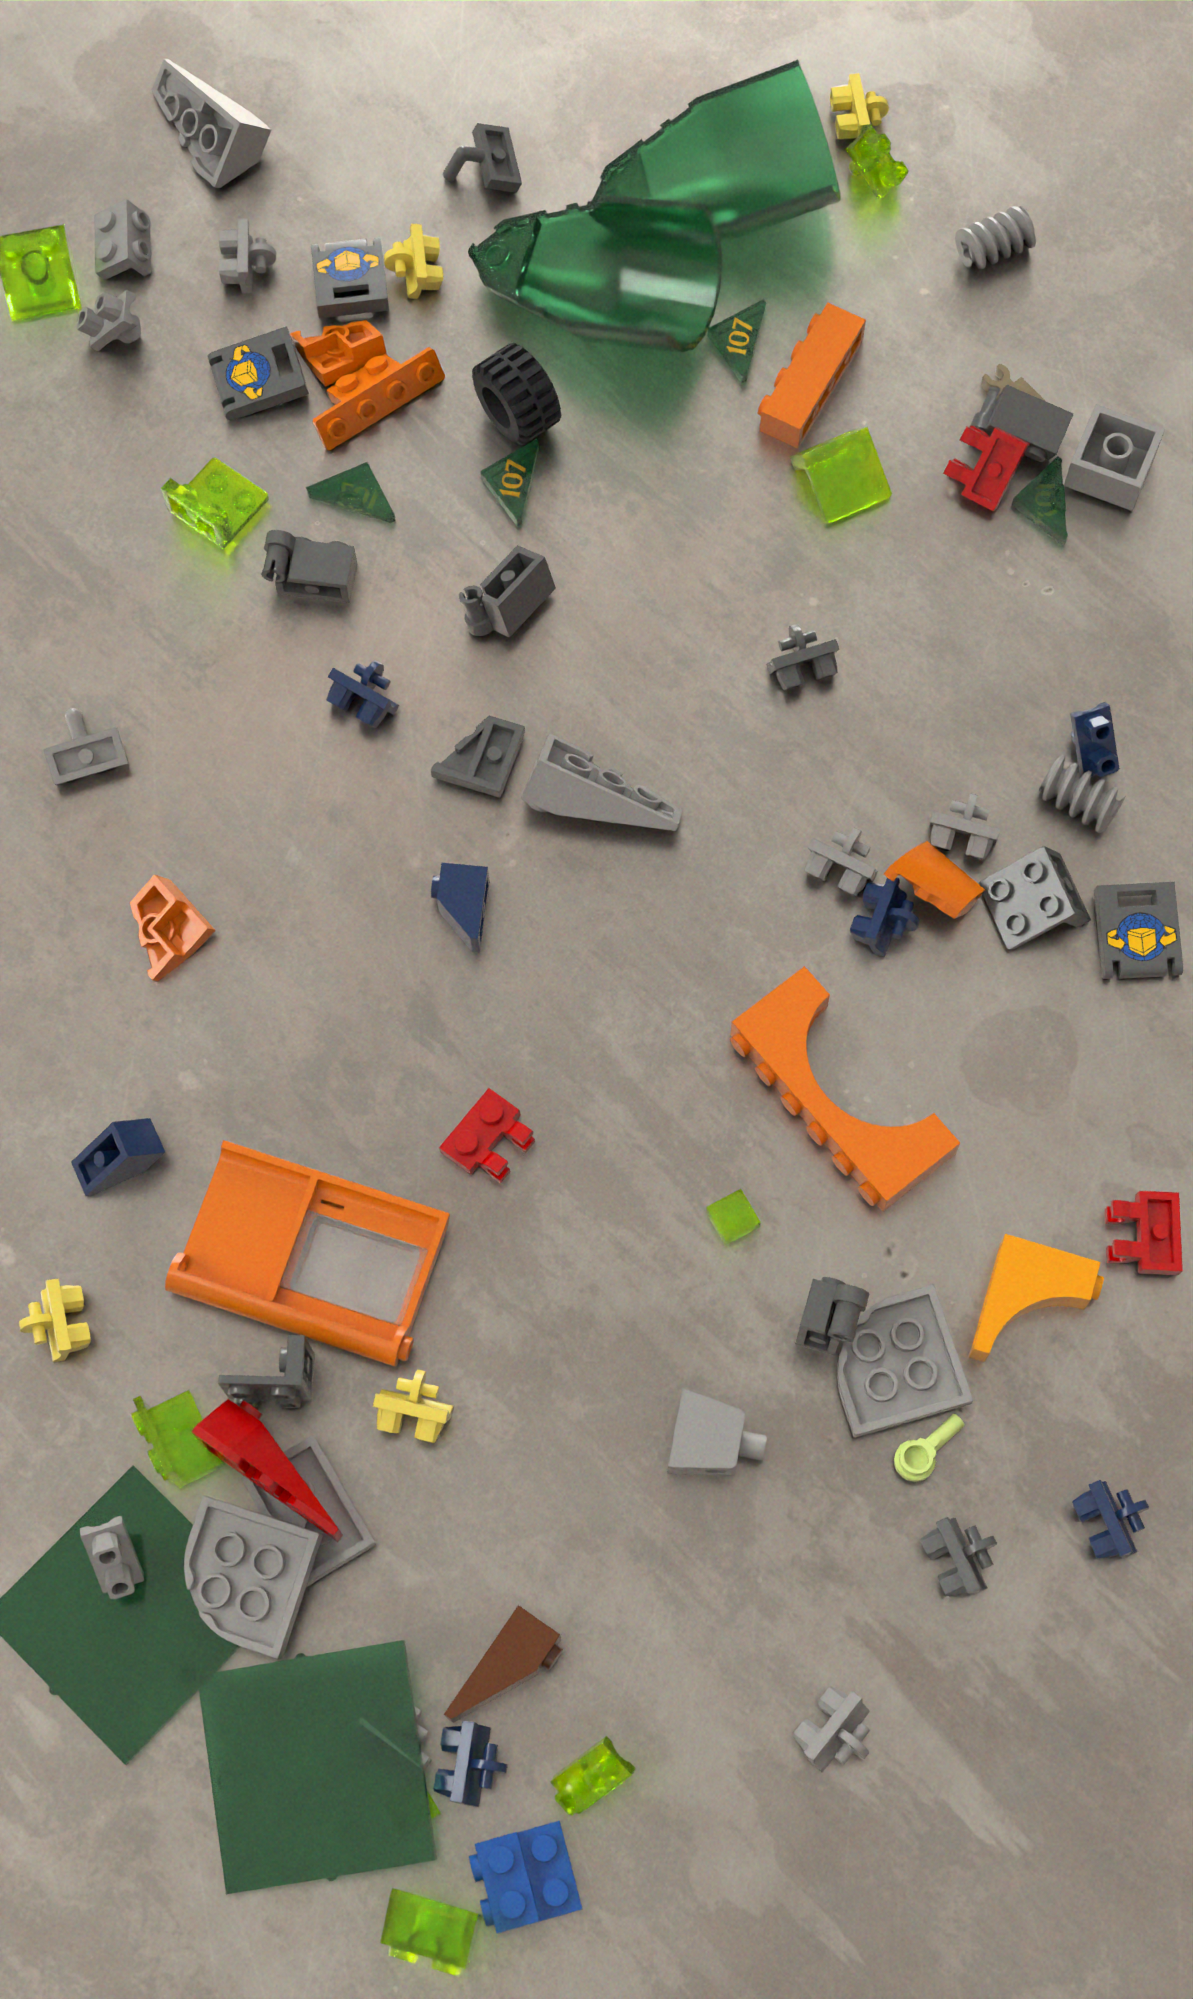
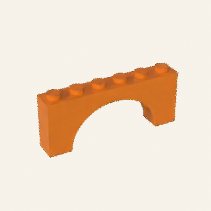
[730,966,960,1212]

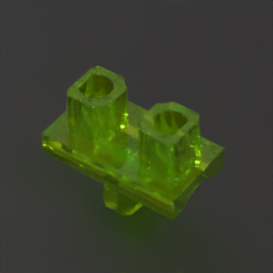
[845,124,909,198]
[550,1736,636,1816]

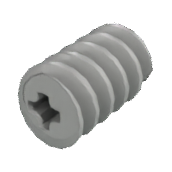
[955,206,1036,269]
[1039,755,1126,833]

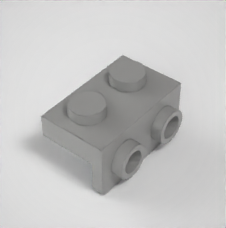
[94,199,151,280]

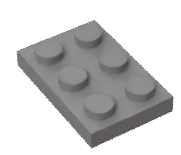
[241,1435,376,1587]

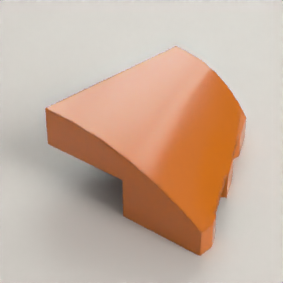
[290,320,387,387]
[884,841,985,919]
[130,874,216,981]

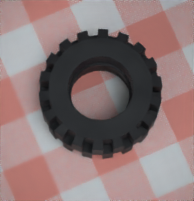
[472,343,561,446]

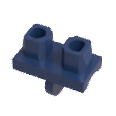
[326,660,399,728]
[1070,702,1120,777]
[850,878,920,957]
[1072,1480,1149,1559]
[433,1721,508,1807]

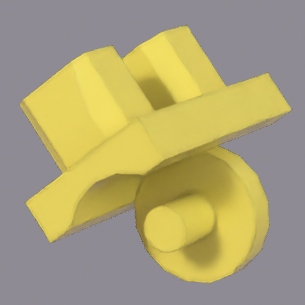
[830,73,889,148]
[384,223,443,299]
[19,1279,91,1362]
[373,1369,454,1443]

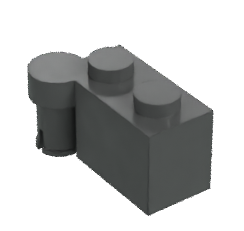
[971,385,1074,462]
[261,530,358,603]
[459,545,556,637]
[795,1277,870,1355]

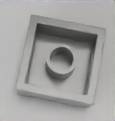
[1064,404,1165,511]

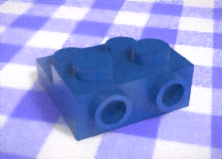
[469,1820,583,1934]

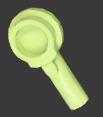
[894,1414,965,1482]

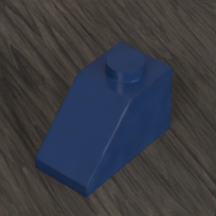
[431,862,490,953]
[71,1118,165,1196]

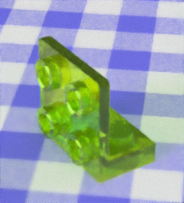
[789,427,892,523]
[161,458,269,549]
[131,1390,224,1488]

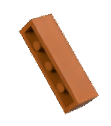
[757,302,866,449]

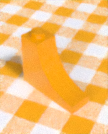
[969,1234,1104,1362]

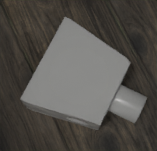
[667,1388,767,1476]

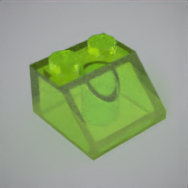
[0,224,82,321]
[380,1888,483,1976]

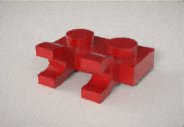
[943,425,1029,511]
[439,1088,535,1183]
[1105,1191,1183,1275]

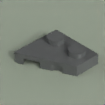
[431,715,525,798]

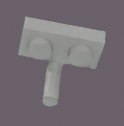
[43,708,128,785]

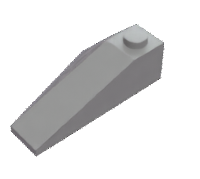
[152,59,272,188]
[521,733,682,831]

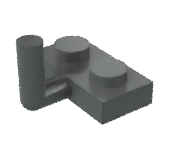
[443,123,522,193]

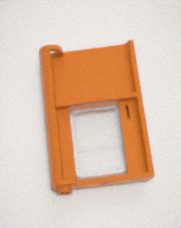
[165,1140,450,1367]

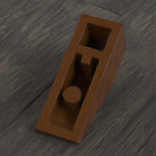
[444,1605,563,1723]

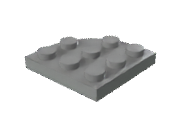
[837,1284,973,1438]
[184,1495,323,1659]

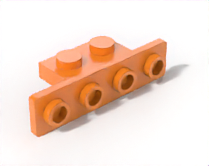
[312,347,445,451]

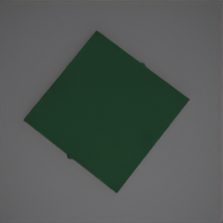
[0,1465,241,1765]
[197,1640,437,1894]

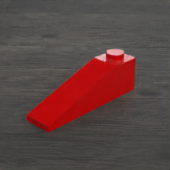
[191,1399,343,1542]

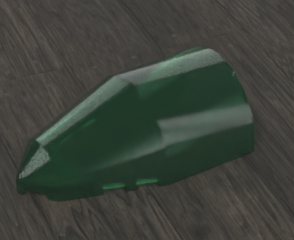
[587,60,841,239]
[468,195,722,353]

